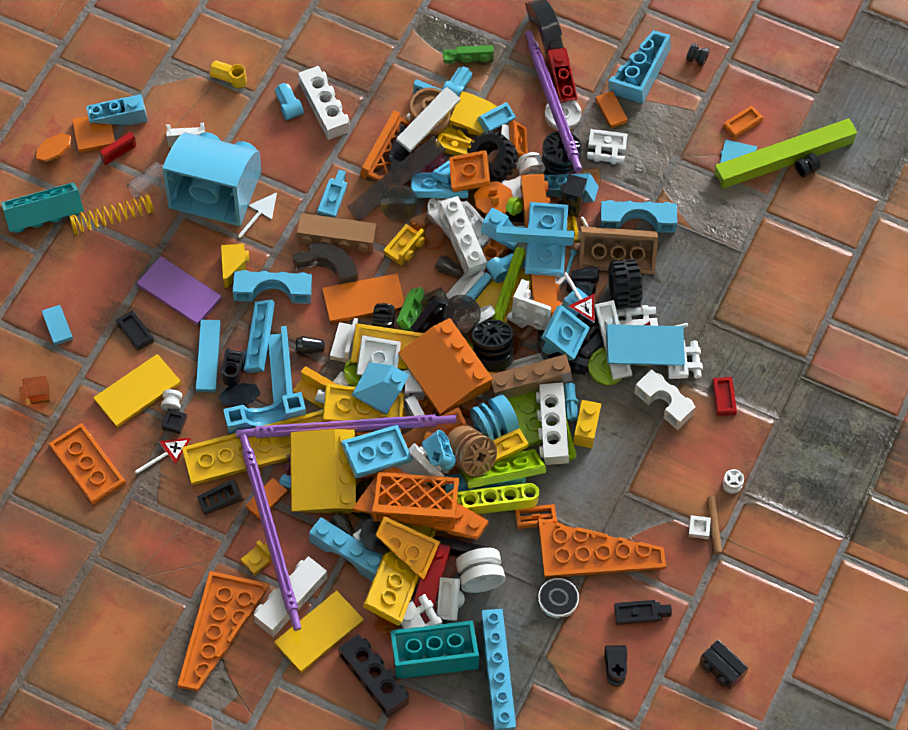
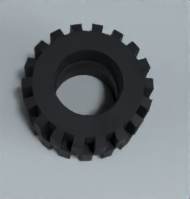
[467,131,518,182]
[608,259,643,309]

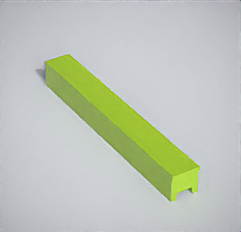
[714,118,858,189]

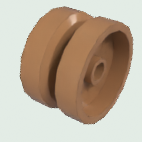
[410,87,451,136]

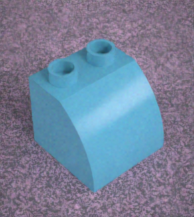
[162,132,261,227]

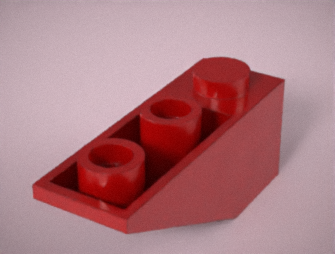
[546,48,578,103]

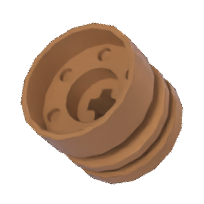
[447,425,497,477]

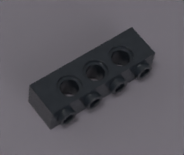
[338,634,409,718]

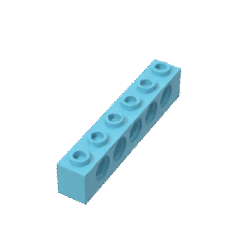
[481,609,516,730]

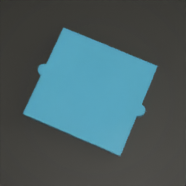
[720,139,757,163]

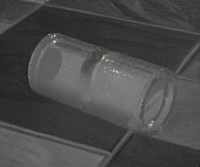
[127,162,164,199]

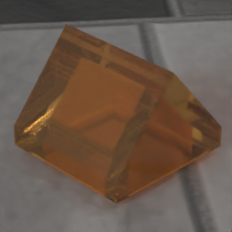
[580,167,601,185]
[410,212,428,232]

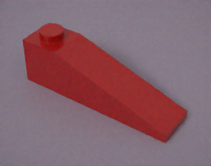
[413,543,451,624]

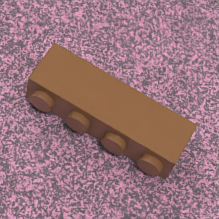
[297,213,377,253]
[491,354,572,398]

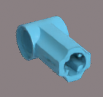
[442,66,472,97]
[274,83,304,120]
[486,253,526,283]

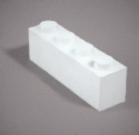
[254,556,327,637]

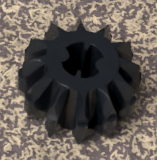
[372,303,395,329]

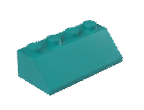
[0,182,84,233]
[390,621,479,679]

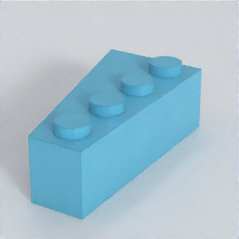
[608,30,671,104]

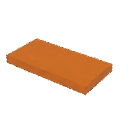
[322,274,405,324]
[48,423,126,506]

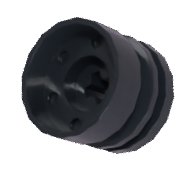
[542,131,582,175]
[472,320,514,372]

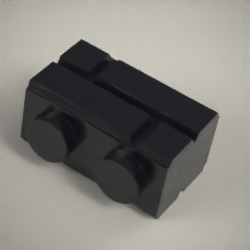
[699,640,749,689]

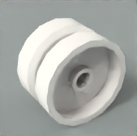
[455,548,506,593]

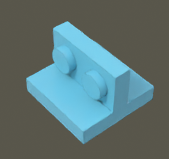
[541,305,590,360]

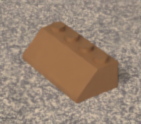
[578,226,658,274]

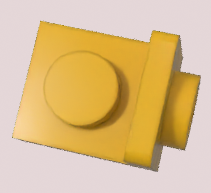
[241,540,273,576]

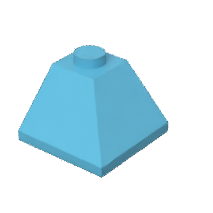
[352,362,409,415]

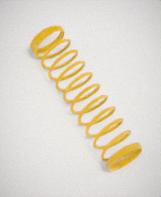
[69,194,154,235]

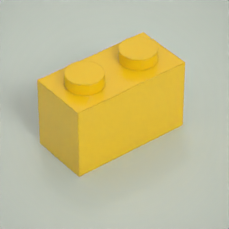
[573,400,601,449]

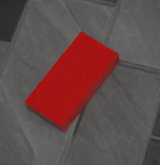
[100,132,136,165]
[712,377,737,416]

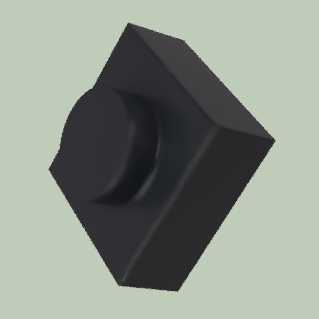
[161,409,187,434]

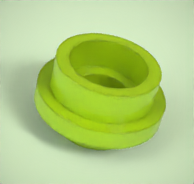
[506,197,523,216]

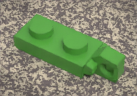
[443,45,494,64]
[396,286,425,332]

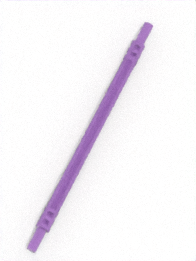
[525,31,582,173]
[236,414,456,438]
[239,434,302,631]

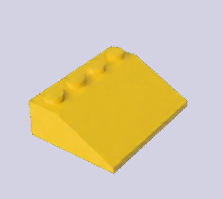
[290,429,356,514]

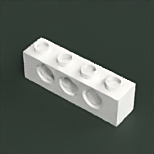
[298,66,350,140]
[438,196,487,277]
[536,382,569,465]

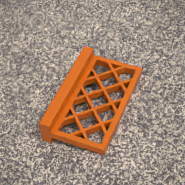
[359,110,431,193]
[372,472,459,527]

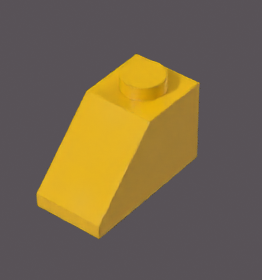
[221,244,249,288]

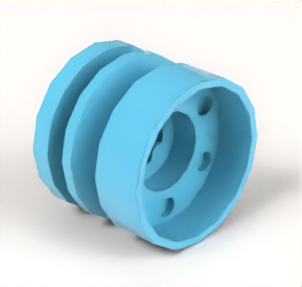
[470,394,519,440]

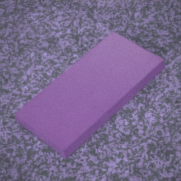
[137,256,222,326]

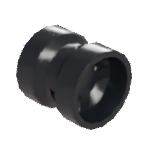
[686,43,710,66]
[795,153,821,177]

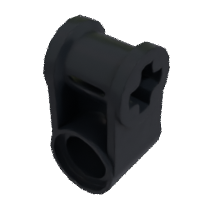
[222,347,246,387]
[604,645,627,687]

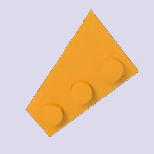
[375,516,440,580]

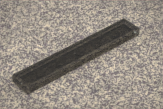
[347,135,446,221]

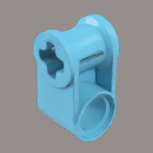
[422,430,456,470]

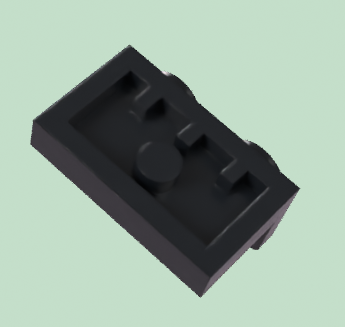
[410,298,456,333]

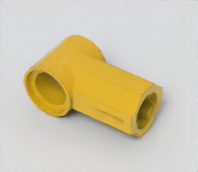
[209,61,247,88]

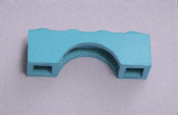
[600,200,677,233]
[233,270,312,304]
[223,392,306,435]
[309,517,382,581]

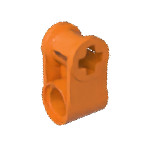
[483,238,511,262]

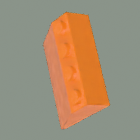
[398,318,493,415]

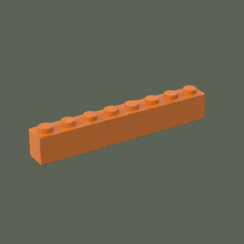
[520,174,561,319]

